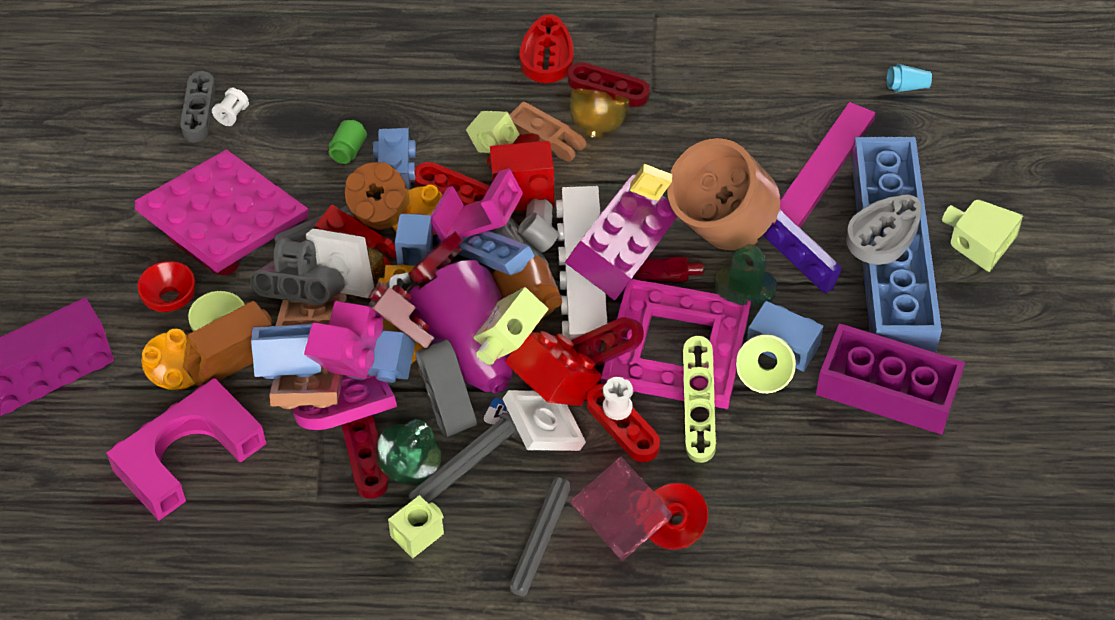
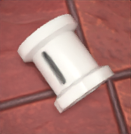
[212,87,249,126]
[603,377,633,420]

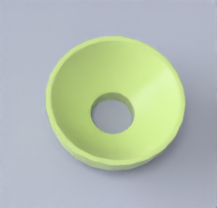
[188,291,244,331]
[736,334,796,393]

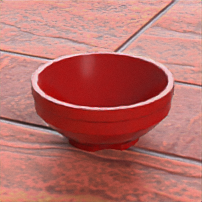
[137,261,195,312]

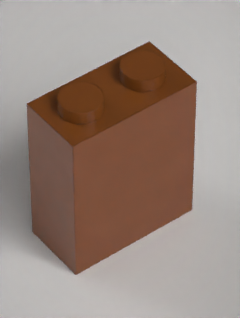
[183,301,272,387]

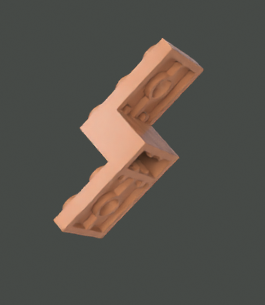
[270,293,348,409]

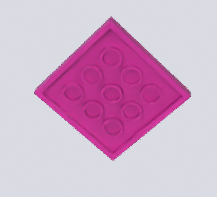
[135,149,308,273]

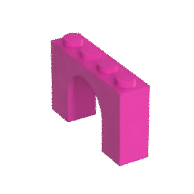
[106,378,266,521]

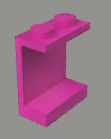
[431,168,523,242]

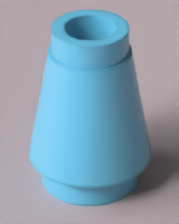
[887,64,932,92]

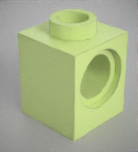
[466,111,520,153]
[388,495,444,558]

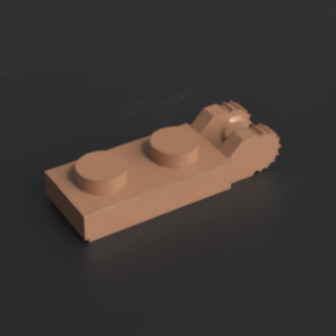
[510,102,586,162]

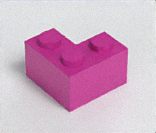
[304,301,383,379]

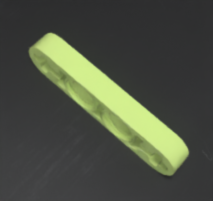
[683,336,716,463]

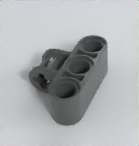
[250,237,345,305]
[416,339,477,438]

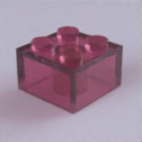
[570,456,673,561]

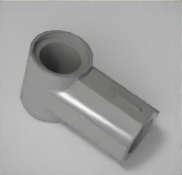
[518,199,559,253]

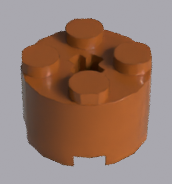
[345,162,410,230]
[492,256,562,327]

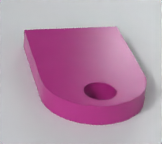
[292,375,397,430]

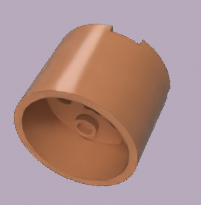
[667,138,780,250]

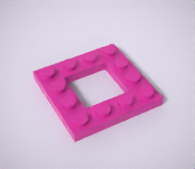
[601,279,751,409]

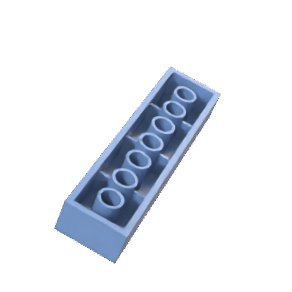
[851,137,942,353]

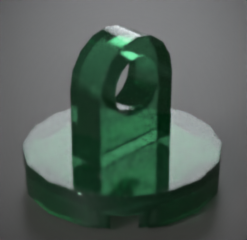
[714,244,777,305]
[375,419,441,484]

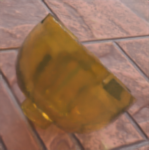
[570,89,629,138]

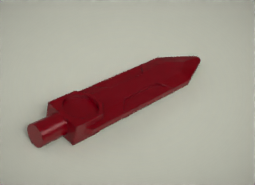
[632,257,703,282]

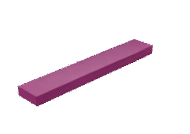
[780,102,876,228]

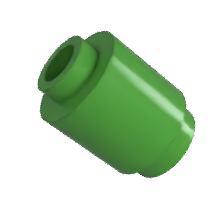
[329,120,367,164]

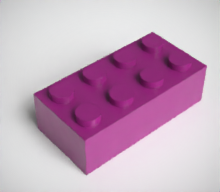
[564,174,678,300]
[0,297,114,416]
[816,323,965,435]

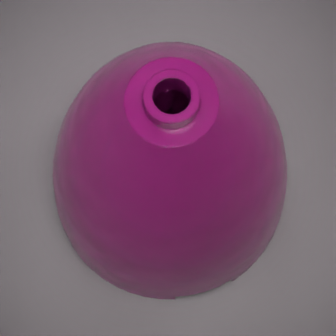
[408,260,513,394]

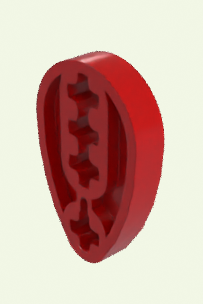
[520,14,574,83]

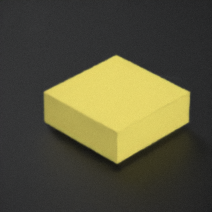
[630,164,672,201]

